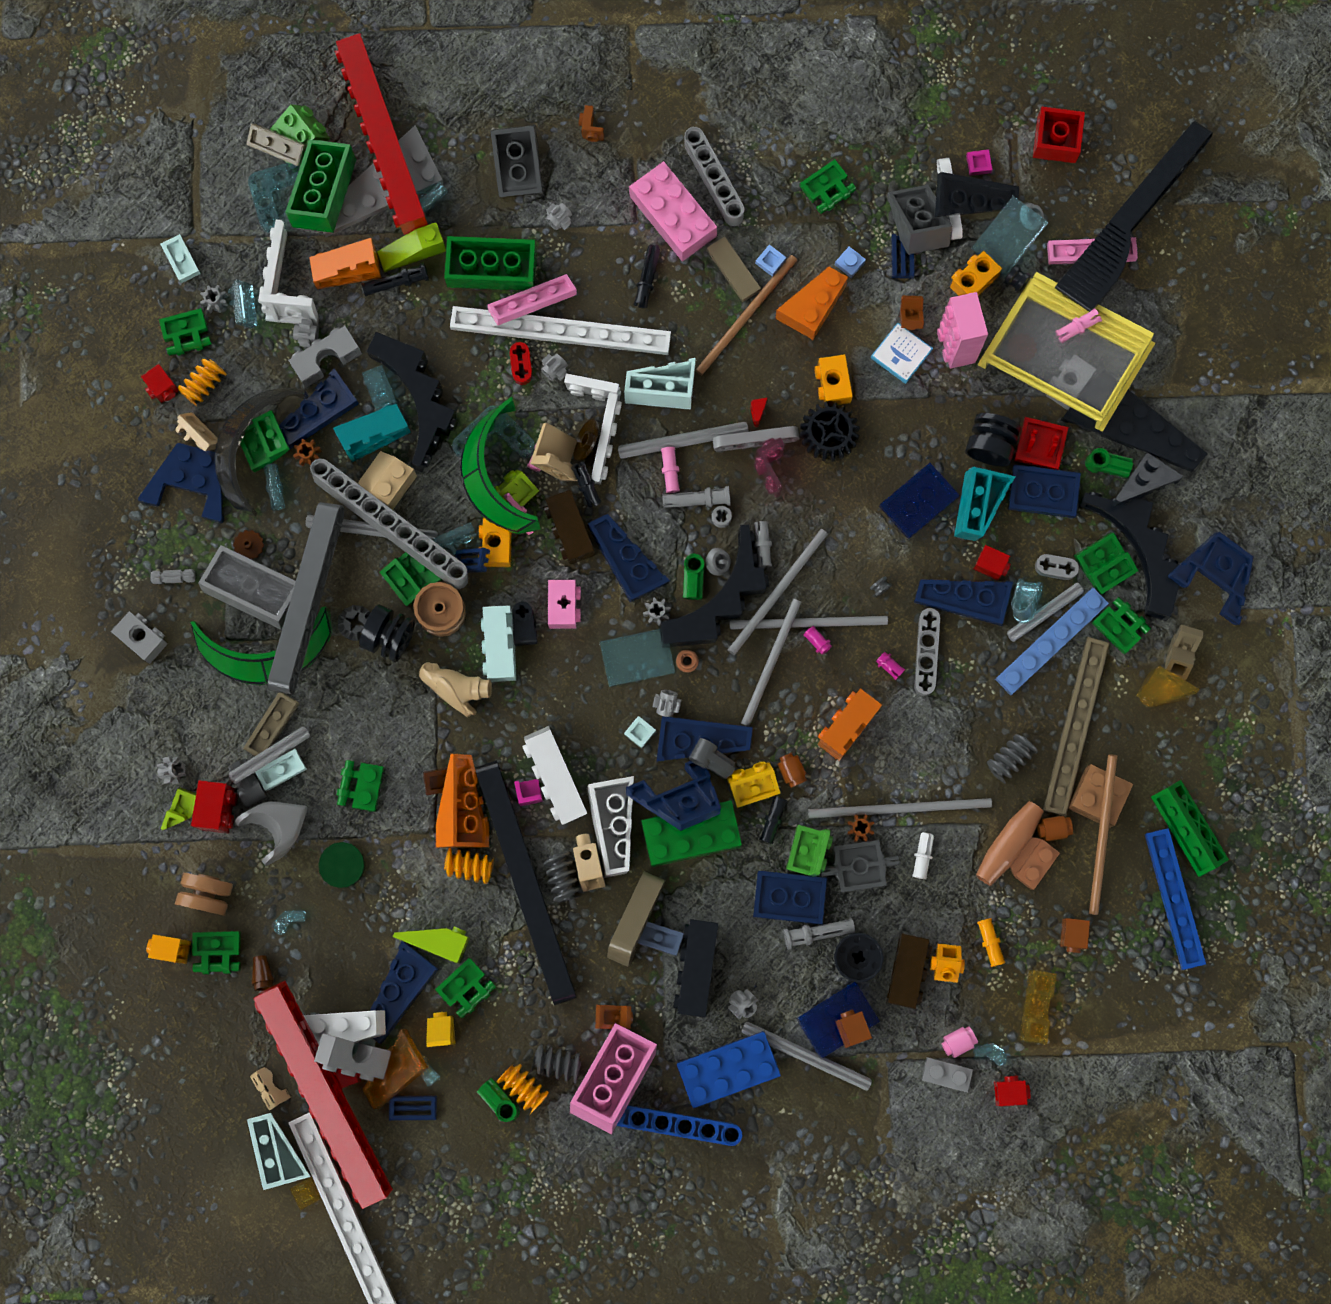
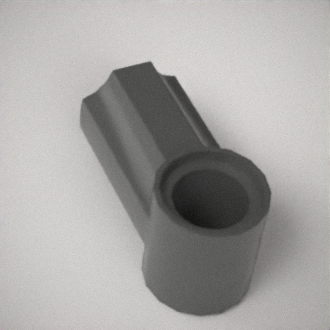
[689,738,735,779]
[228,758,268,807]

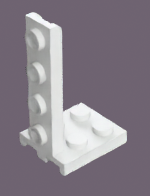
[258,219,319,326]
[564,373,622,485]

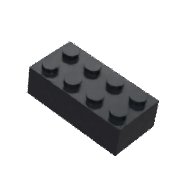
[673,919,718,1018]

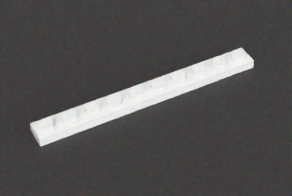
[450,306,671,355]
[288,1112,397,1304]

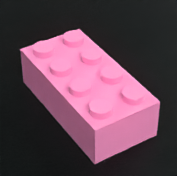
[629,161,717,262]
[937,292,988,369]
[570,1023,657,1134]

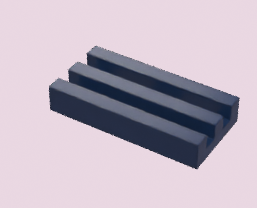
[891,234,915,279]
[455,548,490,574]
[389,1096,437,1120]

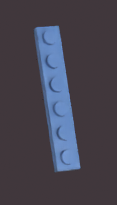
[995,588,1109,695]

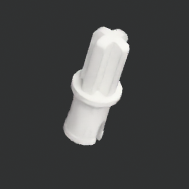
[912,833,934,879]

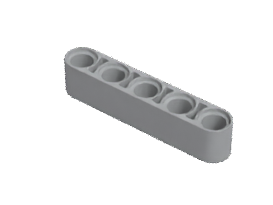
[684,127,744,226]

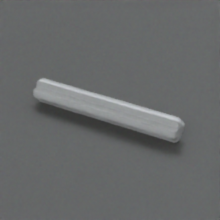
[1007,583,1084,642]
[229,726,310,784]

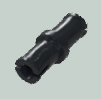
[571,462,601,507]
[759,796,787,844]

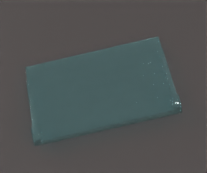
[971,196,1048,276]
[600,629,675,687]

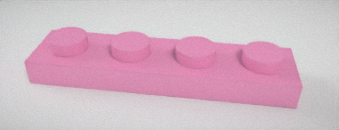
[1047,237,1138,265]
[488,274,577,325]

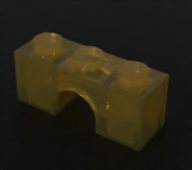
[1019,970,1057,1044]

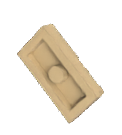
[176,412,222,451]

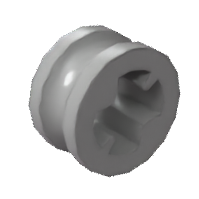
[712,506,732,528]

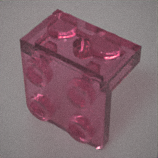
[754,437,785,498]

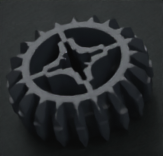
[800,402,860,462]

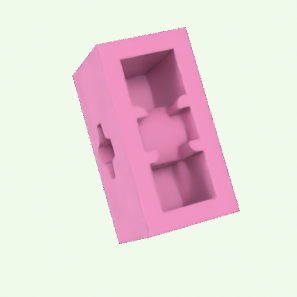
[548,580,581,629]

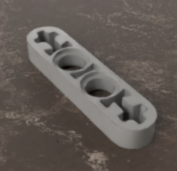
[712,426,800,451]
[914,608,940,696]

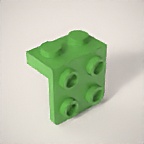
[270,104,330,166]
[786,825,833,877]

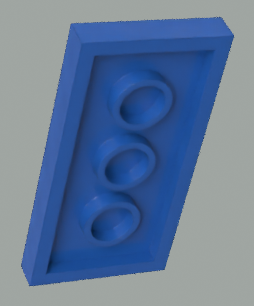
[677,1030,781,1108]

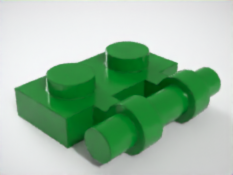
[799,159,856,214]
[159,308,212,356]
[1092,597,1151,655]
[336,760,385,812]
[192,931,241,975]
[435,958,496,1019]

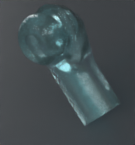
[273,910,306,935]
[973,1043,1007,1066]

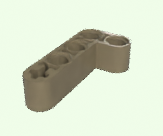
[607,871,666,967]

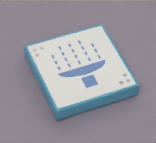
[871,323,933,384]

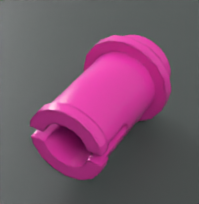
[803,626,832,655]
[876,652,905,680]

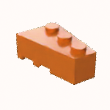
[818,688,882,761]

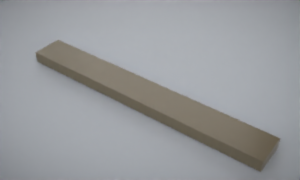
[1043,637,1110,817]

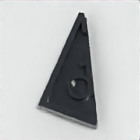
[1112,452,1183,506]

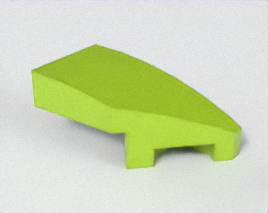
[161,787,196,830]

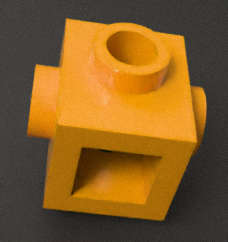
[930,944,965,983]

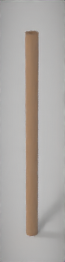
[695,255,797,376]
[1089,754,1118,915]

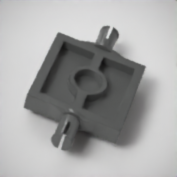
[821,840,900,893]

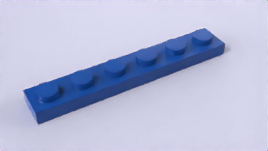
[1144,828,1206,970]

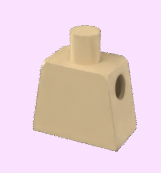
[573,834,606,892]

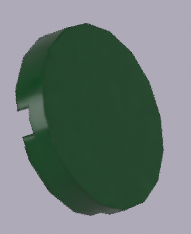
[318,842,365,888]

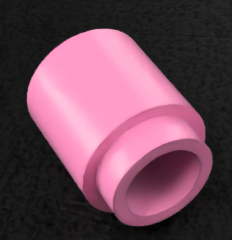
[941,1026,978,1058]

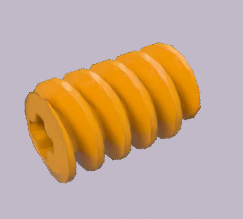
[178,359,227,407]
[444,847,494,884]
[496,1064,549,1114]

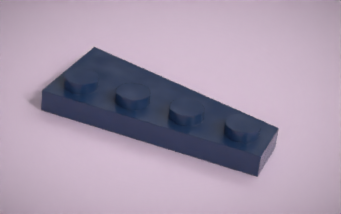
[279,368,359,451]
[587,514,670,602]
[914,579,1013,626]
[657,716,753,761]
[370,941,439,1044]

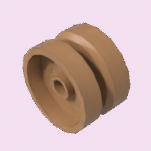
[413,582,466,637]
[175,872,233,916]

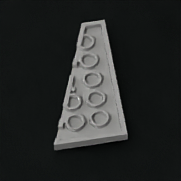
[323,125,443,237]

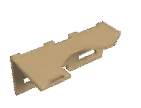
[250,1067,291,1111]

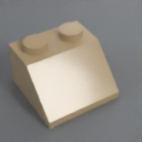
[357,451,417,510]

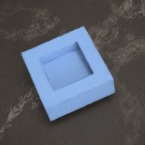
[755,245,786,277]
[835,246,866,278]

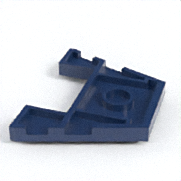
[138,443,224,523]
[1168,532,1253,625]
[626,761,721,831]

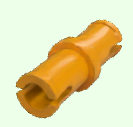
[977,918,1006,967]

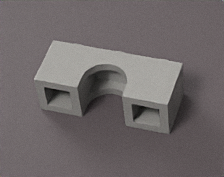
[288,326,362,388]
[314,1033,391,1081]

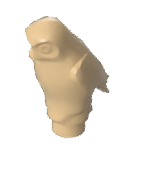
[419,662,492,717]

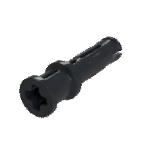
[361,262,429,296]

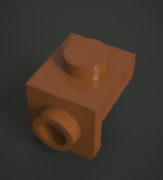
[579,105,604,142]
[900,295,924,330]
[595,1005,633,1030]

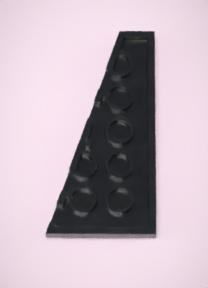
[1061,370,1208,472]

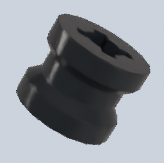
[1004,265,1031,293]

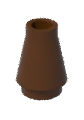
[252,955,275,991]

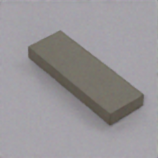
[246,124,307,167]
[707,236,761,302]
[243,692,300,756]

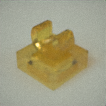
[290,1177,322,1210]

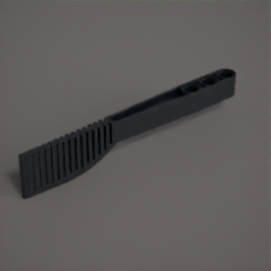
[1055,121,1213,312]

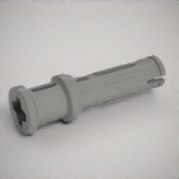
[662,486,731,509]
[783,918,855,950]

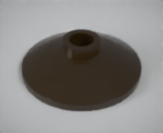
[573,419,599,461]

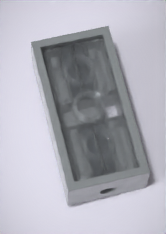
[198,545,296,630]

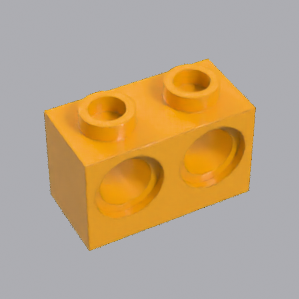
[950,251,1002,296]

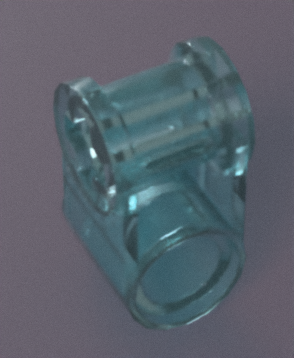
[1011,578,1043,623]

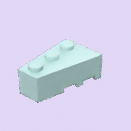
[624,358,695,409]
[481,605,516,682]
[247,1113,311,1190]

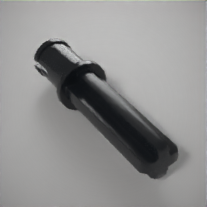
[634,244,660,309]

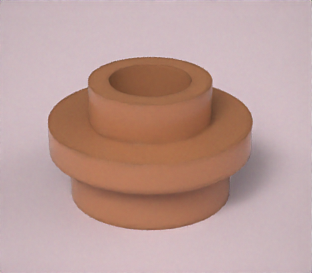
[676,650,699,673]

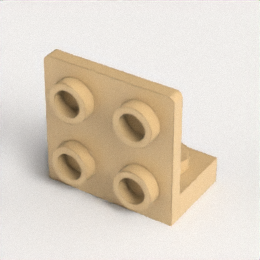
[530,423,577,481]

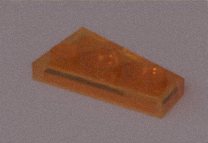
[363,1029,428,1109]

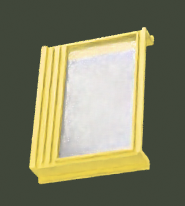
[978,272,1155,432]

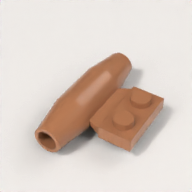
[976,801,1060,890]

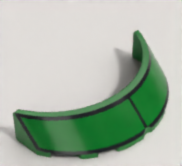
[460,397,541,534]
[190,606,332,685]

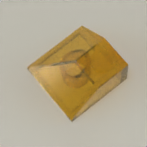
[1136,665,1199,707]

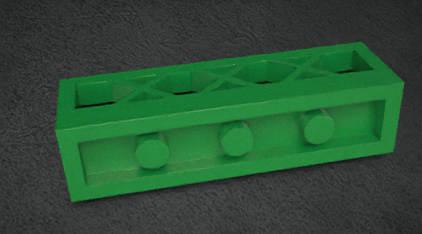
[1151,780,1229,877]

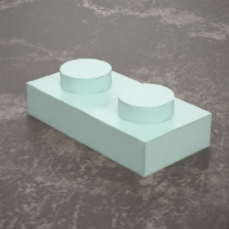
[161,234,201,283]
[255,749,307,792]

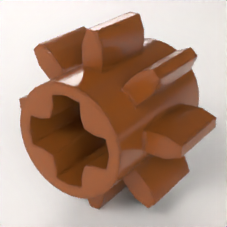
[293,439,322,467]
[847,814,874,842]

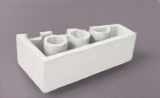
[522,726,587,825]
[586,776,634,878]
[303,1010,386,1045]

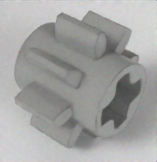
[545,203,572,230]
[200,285,228,313]
[293,319,319,347]
[541,354,568,381]
[643,597,671,626]
[652,690,682,717]
[157,756,186,784]
[728,989,758,1019]

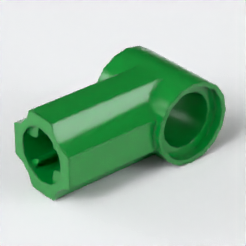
[1085,448,1133,479]
[683,554,704,600]
[477,1078,520,1122]

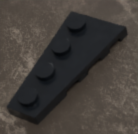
[935,172,1019,217]

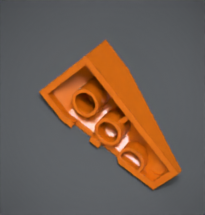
[436,754,489,848]

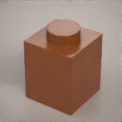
[1060,918,1090,953]
[835,1009,872,1048]

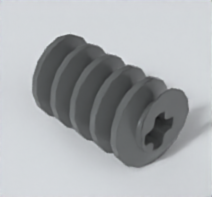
[987,734,1038,784]
[543,851,581,903]
[531,1044,582,1084]

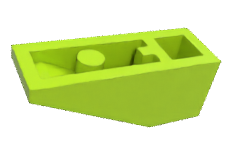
[377,222,446,272]
[393,927,470,964]

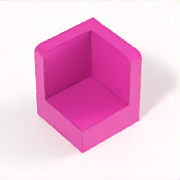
[514,779,543,806]

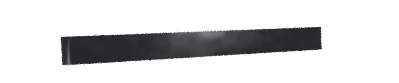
[475,760,577,1006]

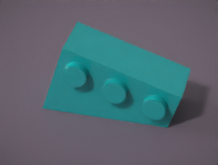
[333,404,411,462]
[954,467,1016,541]

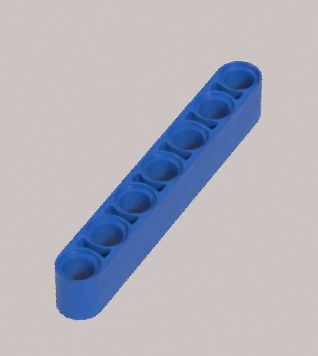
[617,1105,742,1146]

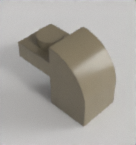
[1164,625,1203,680]

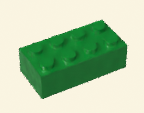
[285,139,356,233]
[444,236,537,290]
[641,800,742,867]

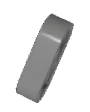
[1035,554,1079,580]

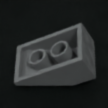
[490,125,542,197]
[887,185,952,254]

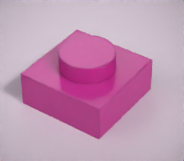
[966,149,992,176]

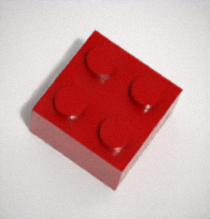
[1032,106,1085,163]
[191,780,238,834]

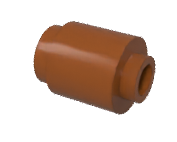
[777,752,807,788]
[1037,816,1073,842]

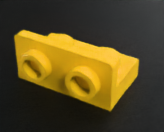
[727,762,781,808]

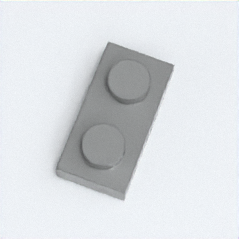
[921,1057,973,1093]

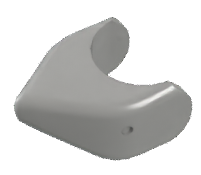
[235,802,308,866]

